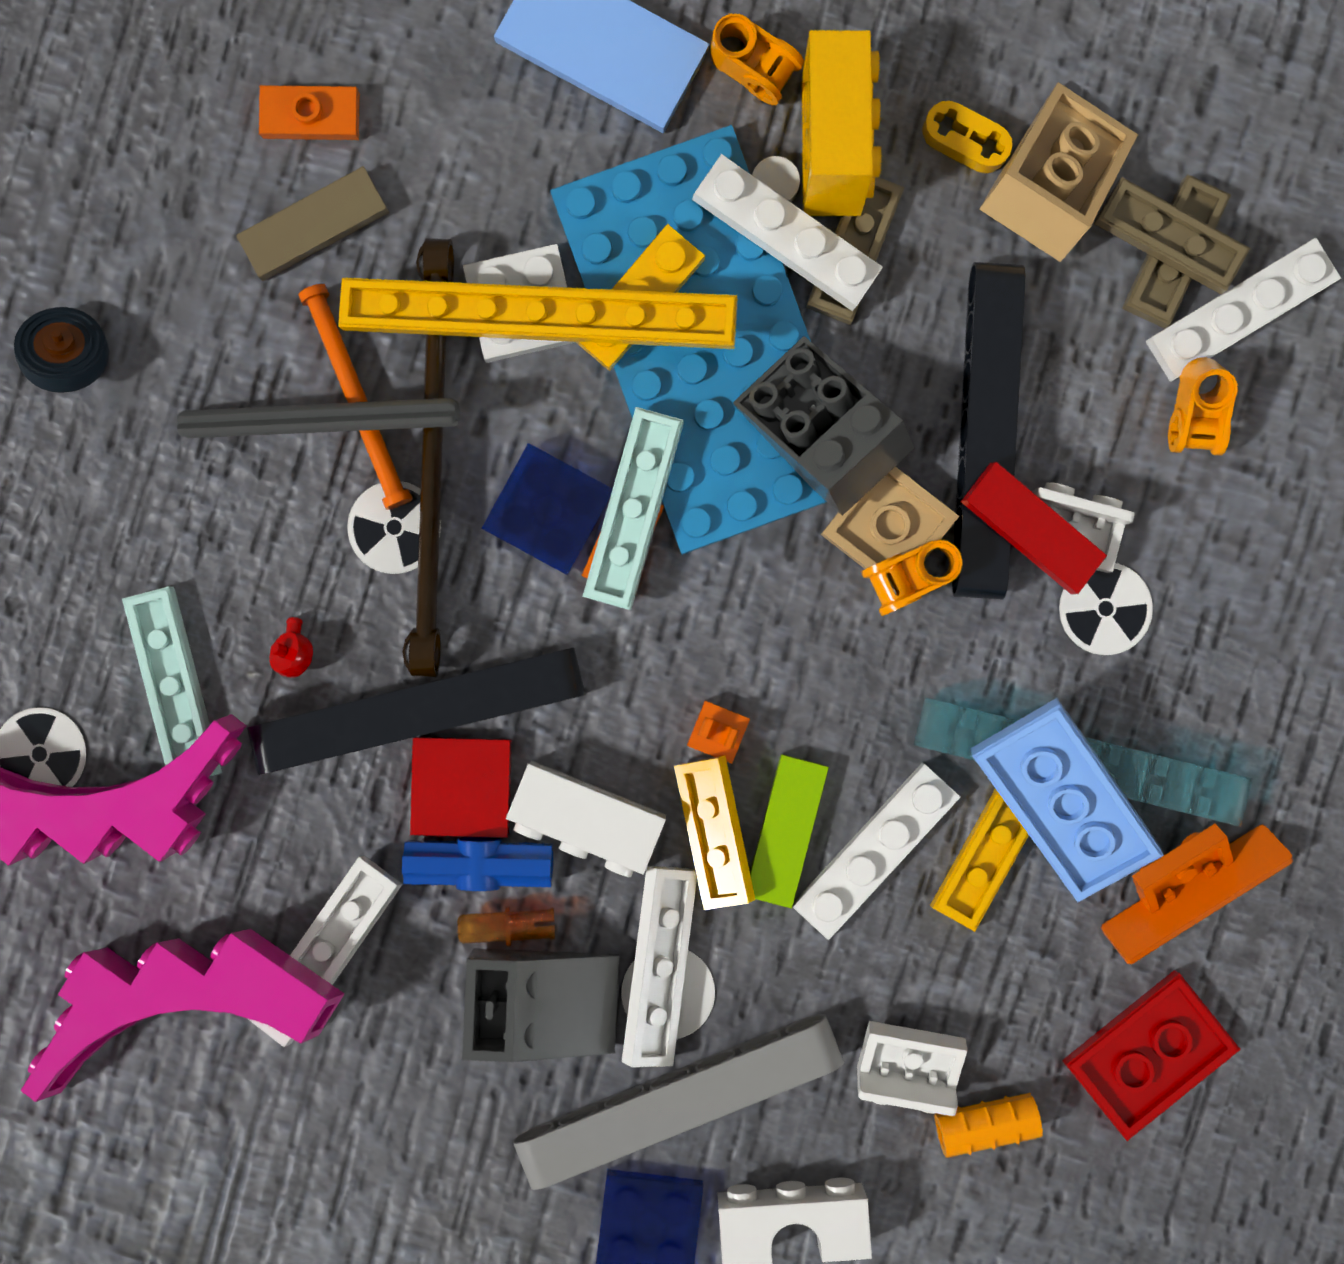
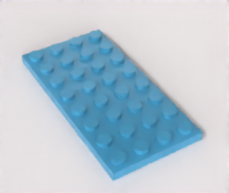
[550,125,828,555]

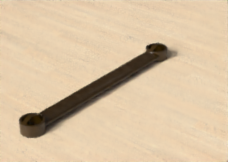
[402,238,454,677]

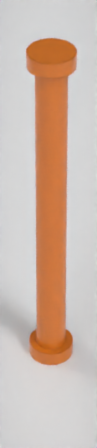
[298,284,413,510]

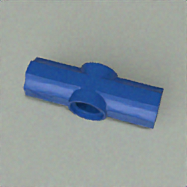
[402,837,553,891]

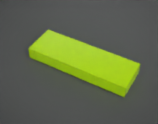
[750,754,829,909]

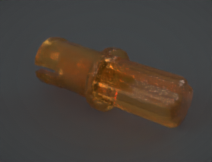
[457,906,555,946]

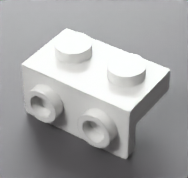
[1014,482,1135,573]
[857,1021,967,1116]

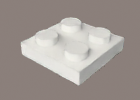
[463,244,576,363]

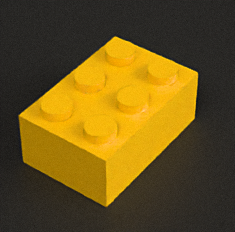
[801,30,881,216]

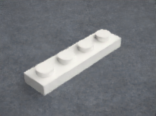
[692,154,883,311]
[1145,237,1341,382]
[793,763,960,940]
[248,856,403,1047]
[622,866,697,1067]

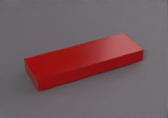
[961,462,1107,595]

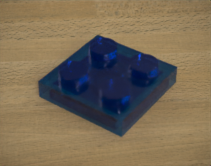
[481,443,613,576]
[596,1169,704,1264]

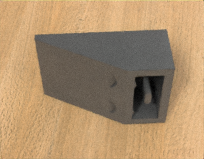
[733,336,914,516]
[462,948,619,1062]

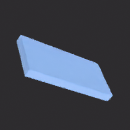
[494,0,710,134]
[971,698,1164,902]

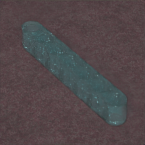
[913,698,1253,827]

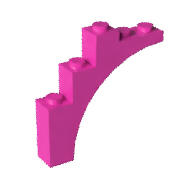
[0,714,247,866]
[20,929,345,1102]

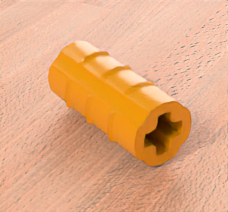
[934,1092,1043,1158]

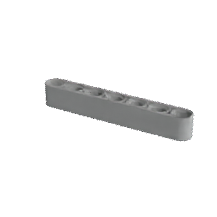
[513,1014,844,1190]

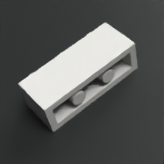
[506,761,666,877]

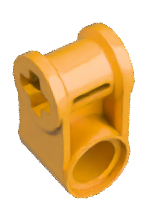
[710,14,804,106]
[1168,357,1238,456]
[861,540,962,616]

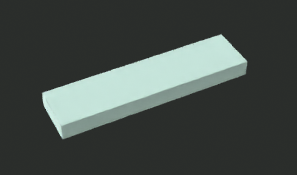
[582,407,684,610]
[122,586,222,776]

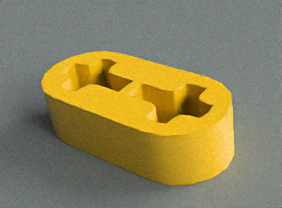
[922,100,1013,174]

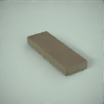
[236,166,389,281]
[1121,174,1231,329]
[1094,177,1251,295]
[806,178,905,325]

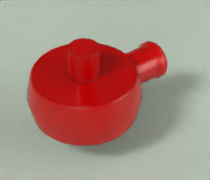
[269,617,313,678]

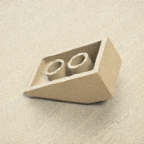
[979,82,1138,262]

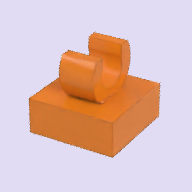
[687,700,750,764]

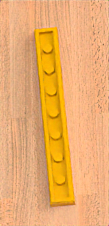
[338,278,738,349]

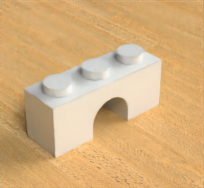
[717,1178,872,1264]

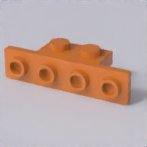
[1101,824,1293,964]

